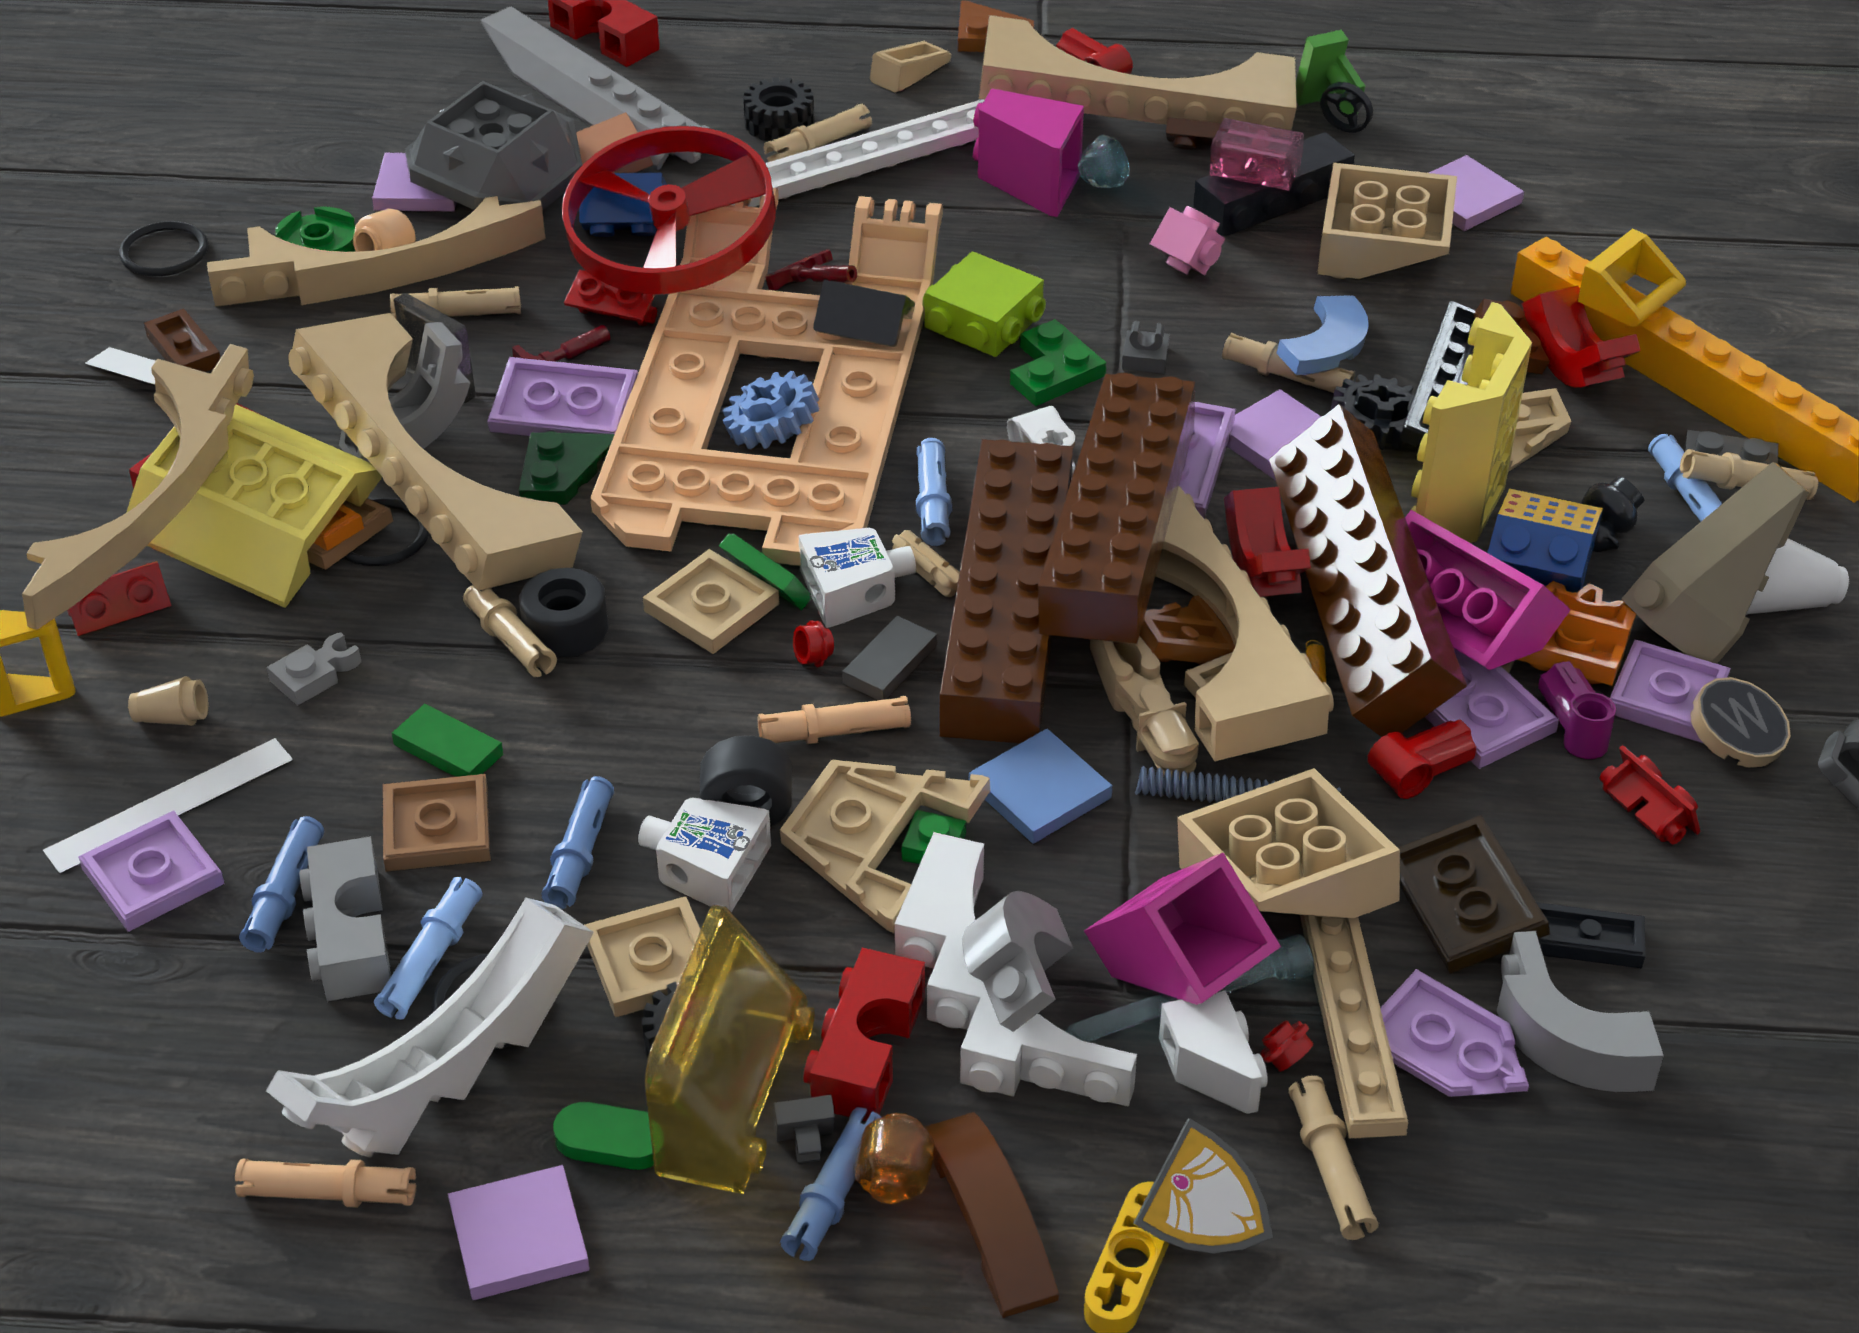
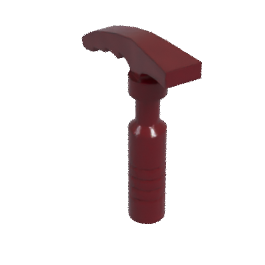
[765,249,857,291]
[512,325,610,362]

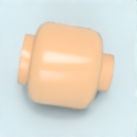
[353,209,416,252]

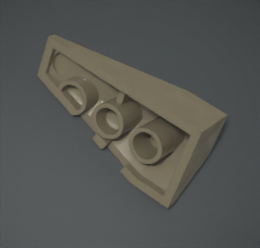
[1622,462,1809,664]

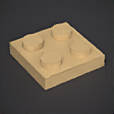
[643,549,779,654]
[584,896,720,1018]

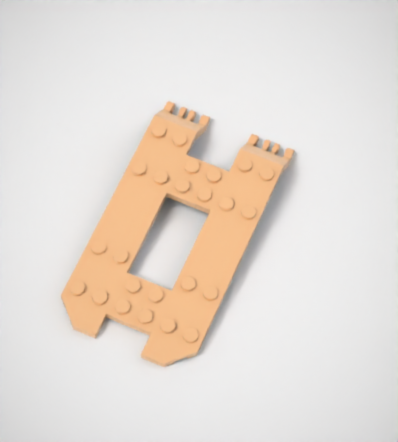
[590,188,943,566]

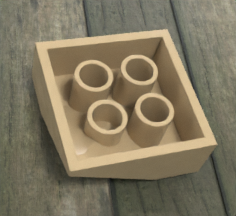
[1317,163,1457,279]
[1177,768,1400,918]

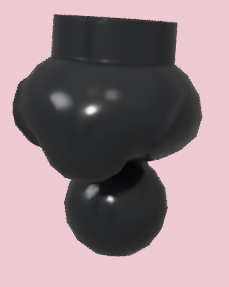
[1581,476,1645,552]

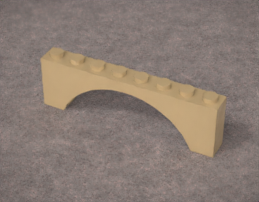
[979,15,1297,141]
[289,313,583,591]
[1155,486,1334,761]

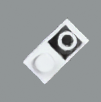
[1159,991,1267,1114]

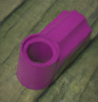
[1538,661,1616,759]

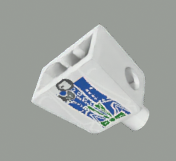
[798,528,916,628]
[638,797,771,915]

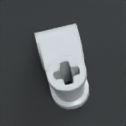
[1007,406,1076,477]

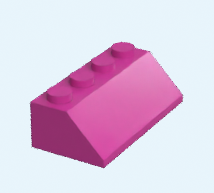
[1405,510,1571,670]

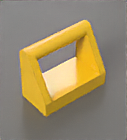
[1578,228,1686,327]
[0,610,76,717]

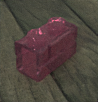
[1209,118,1304,191]

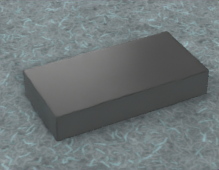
[842,616,937,700]

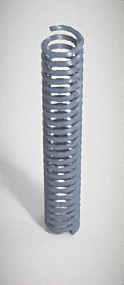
[1135,766,1341,803]

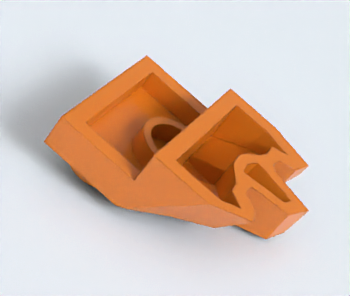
[1517,581,1636,686]

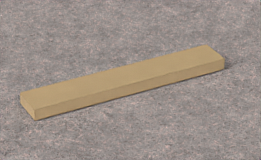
[1300,914,1408,1138]

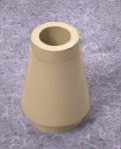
[128,676,209,726]

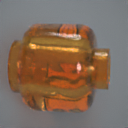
[854,1113,935,1204]

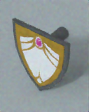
[1133,1118,1273,1253]

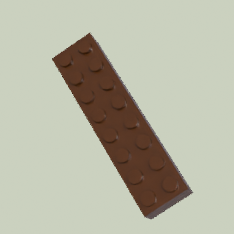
[1038,373,1195,644]
[1269,404,1467,737]
[939,439,1073,743]

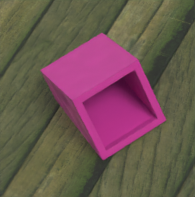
[973,88,1084,217]
[1084,852,1281,1005]

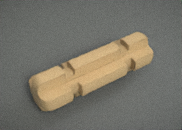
[892,530,960,597]

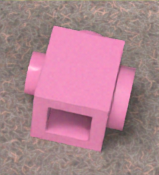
[1150,206,1225,275]

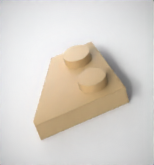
[1508,388,1571,472]

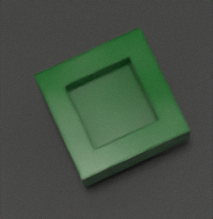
[902,810,966,864]

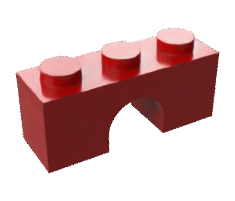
[548,0,660,67]
[803,947,925,1121]

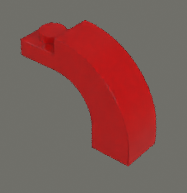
[1522,285,1641,387]
[1224,487,1311,597]

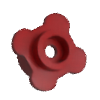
[1259,1020,1313,1072]

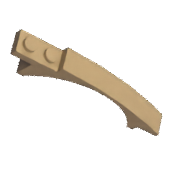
[207,196,545,307]
[22,344,254,630]

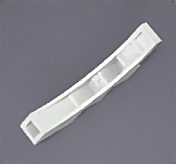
[895,832,1137,1107]
[266,898,594,1157]

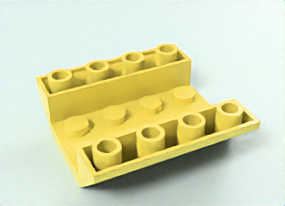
[1411,302,1532,543]
[126,405,382,608]

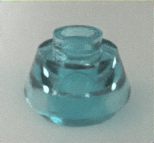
[1078,135,1129,188]

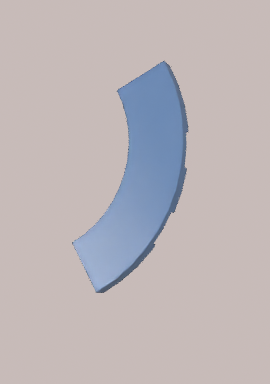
[1277,295,1369,375]

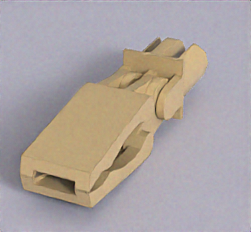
[1090,636,1199,780]

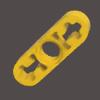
[1084,1182,1169,1333]

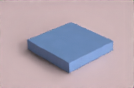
[969,729,1112,844]

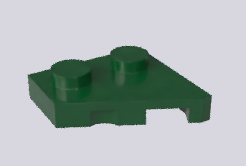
[519,431,615,505]

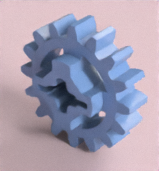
[723,371,820,449]

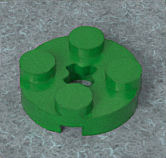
[275,207,356,252]

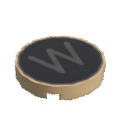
[1690,677,1791,768]

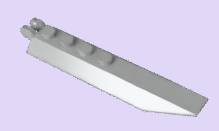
[481,6,709,170]

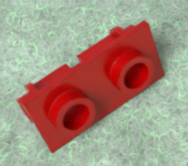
[564,269,657,326]
[67,561,172,636]
[1599,745,1701,844]

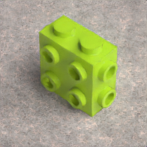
[922,251,1046,357]

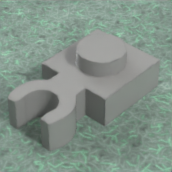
[267,632,361,706]

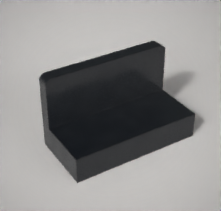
[813,280,915,347]

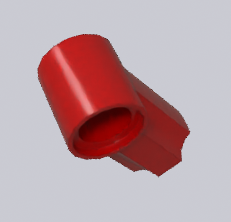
[1056,28,1133,74]
[1367,719,1477,799]

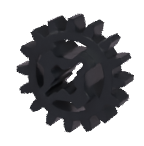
[1330,374,1414,450]

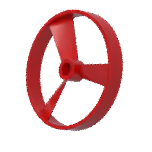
[562,126,776,294]

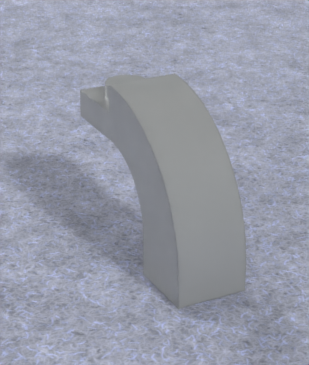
[339,322,470,462]
[962,891,1073,1032]
[1497,931,1664,1092]

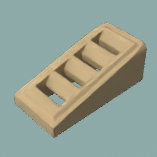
[870,41,951,93]

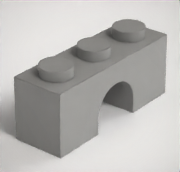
[299,836,391,1001]

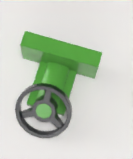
[1296,30,1373,133]

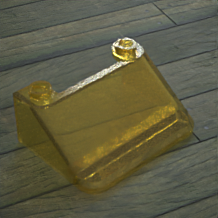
[645,904,815,1194]

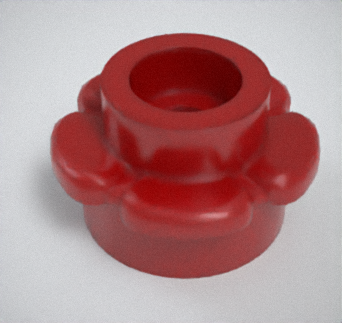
[793,620,834,668]

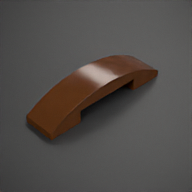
[921,1112,1059,1318]

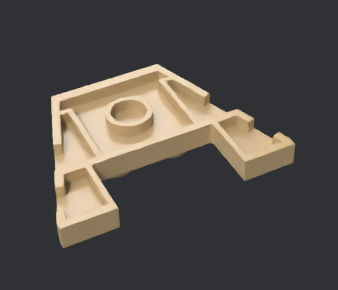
[780,760,990,933]

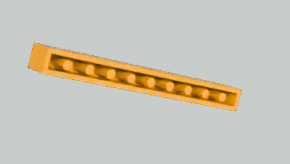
[1511,237,1859,503]

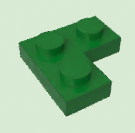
[1010,319,1106,407]

